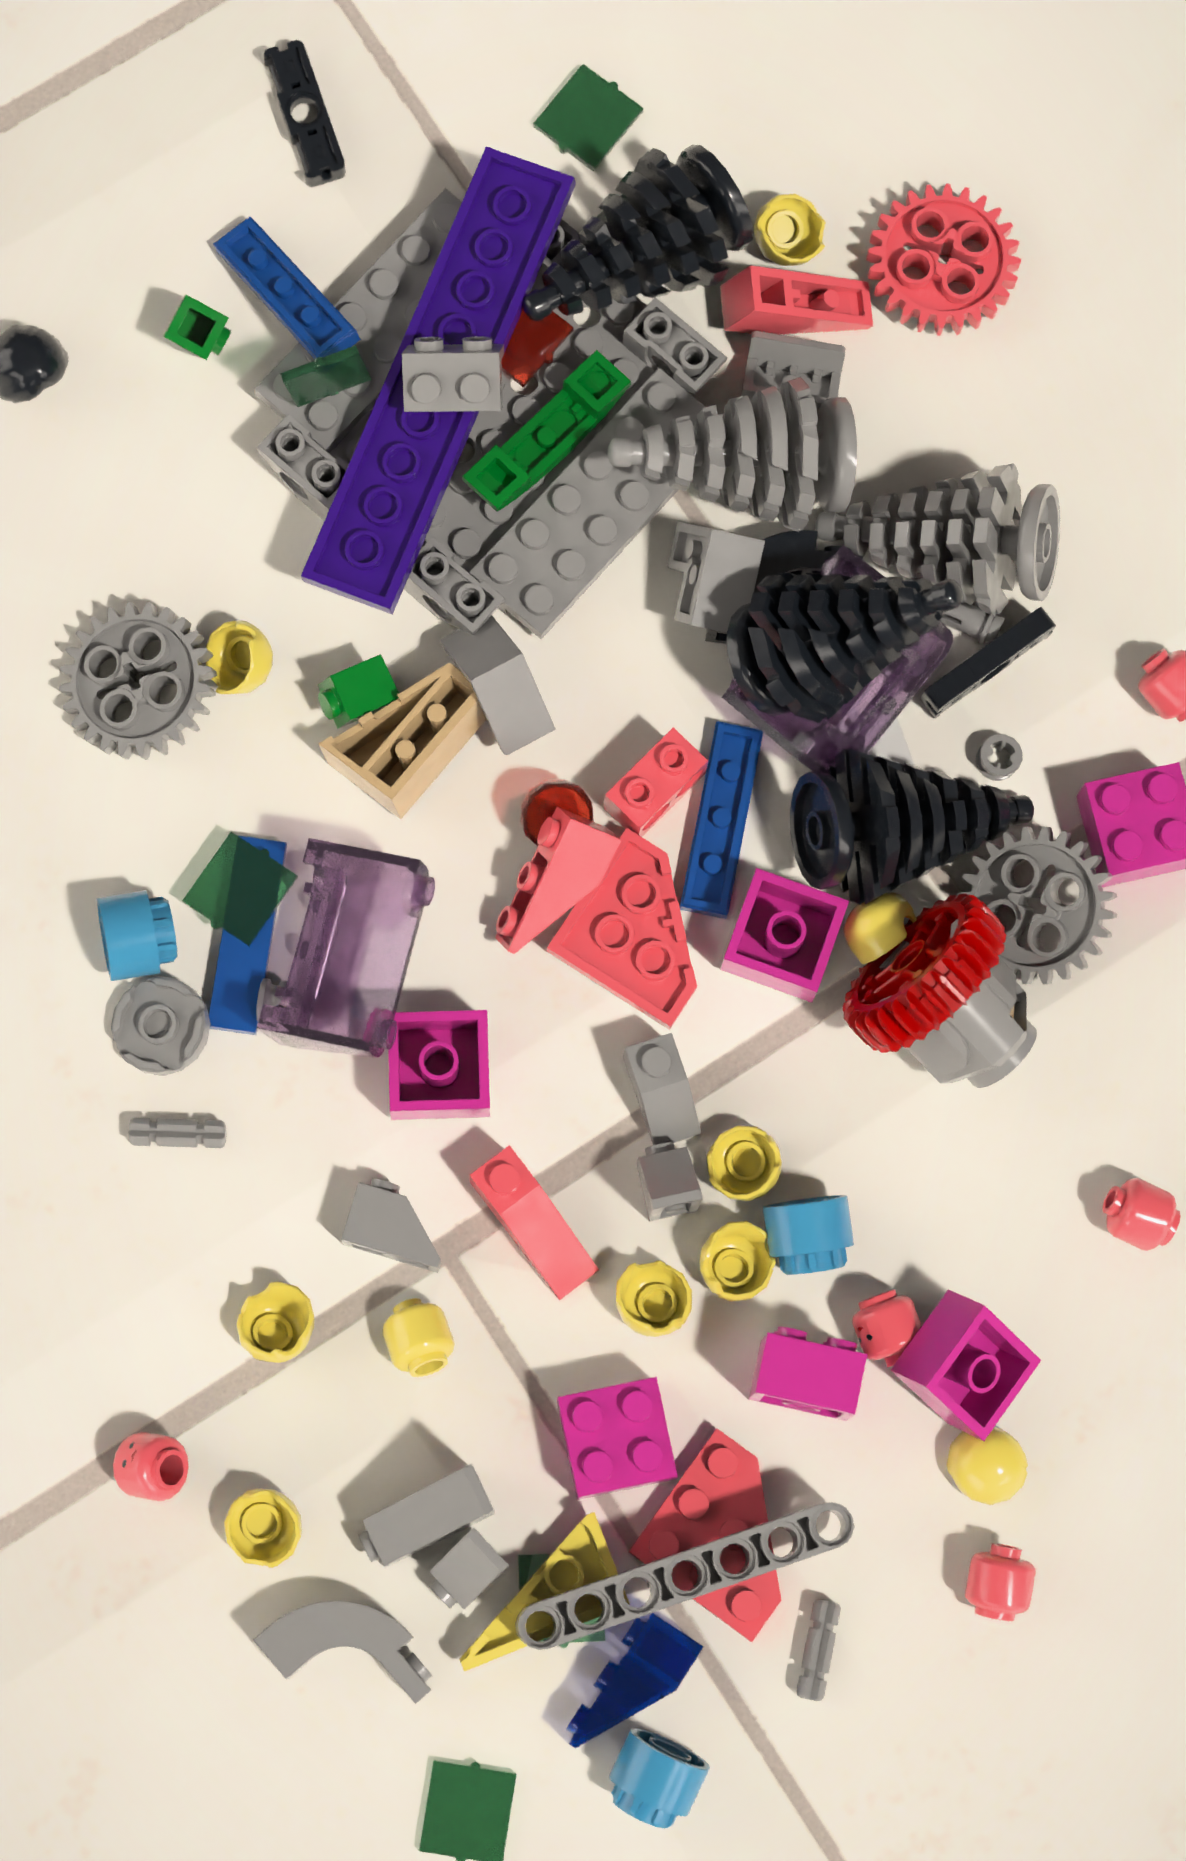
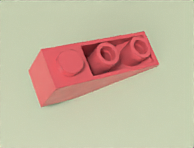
[495,807,621,954]

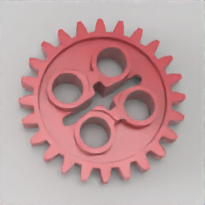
[866,184,1021,336]

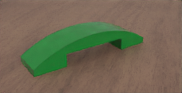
[462,350,631,512]

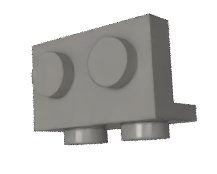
[741,331,846,412]
[402,336,504,412]

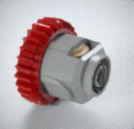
[842,893,1037,1088]

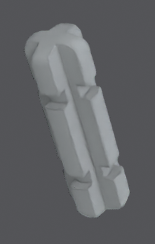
[128,1117,226,1148]
[796,1600,841,1701]

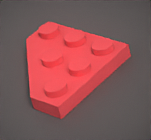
[547,827,697,1030]
[628,1428,781,1642]

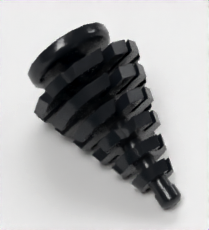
[522,144,753,322]
[726,573,963,723]
[790,748,1034,905]

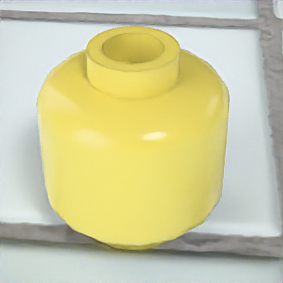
[382,1298,455,1377]

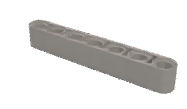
[515,1502,854,1650]

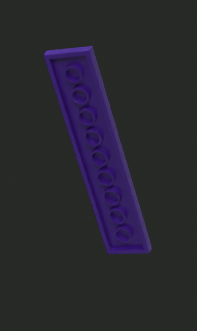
[301,146,576,615]

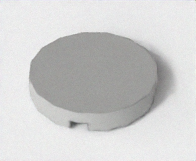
[111,976,210,1076]

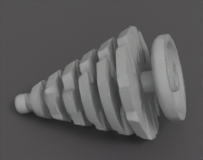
[608,377,857,532]
[815,463,1060,616]

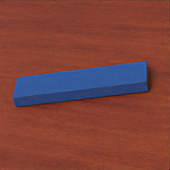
[213,216,361,368]
[680,721,764,919]
[209,836,287,1036]

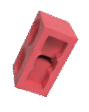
[603,727,708,837]

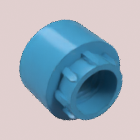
[97,890,178,981]
[763,1195,854,1275]
[609,1728,710,1829]

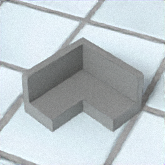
[668,521,765,633]
[441,616,556,755]

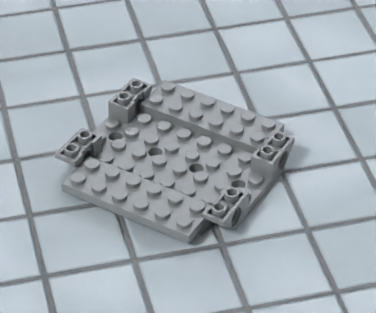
[255,188,727,639]

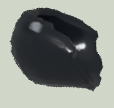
[0,325,69,404]

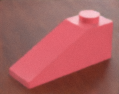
[720,265,873,335]
[470,1145,599,1301]

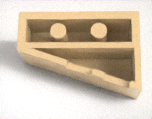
[319,662,487,819]

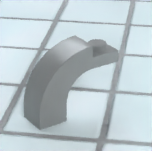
[253,1601,433,1704]

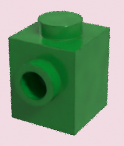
[162,294,232,360]
[318,654,399,729]

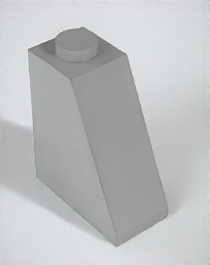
[358,1464,494,1568]

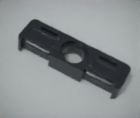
[264,40,346,187]
[920,607,1056,718]

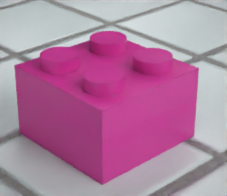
[1076,762,1186,888]
[720,868,849,1003]
[388,1010,490,1120]
[891,1289,1041,1441]
[748,1327,867,1421]
[557,1377,678,1500]

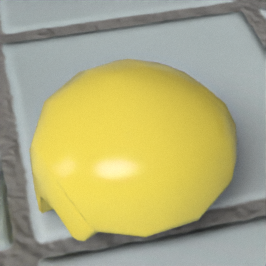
[754,194,826,266]
[205,620,273,694]
[844,892,916,964]
[707,1125,782,1201]
[699,1221,776,1301]
[616,1260,692,1337]
[236,1281,314,1363]
[947,1427,1028,1505]
[224,1488,302,1568]

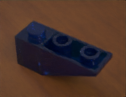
[566,1613,704,1749]

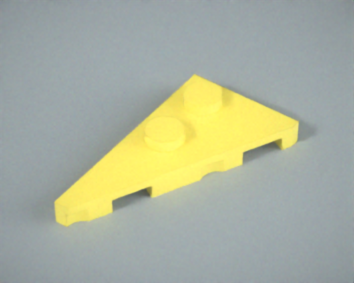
[459,1512,630,1672]

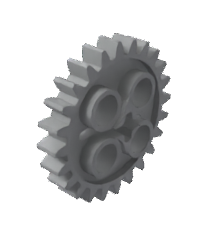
[59,602,217,760]
[957,826,1117,985]

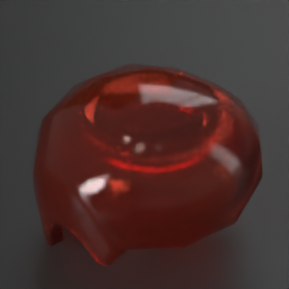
[520,779,594,846]

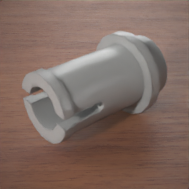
[940,602,1005,646]

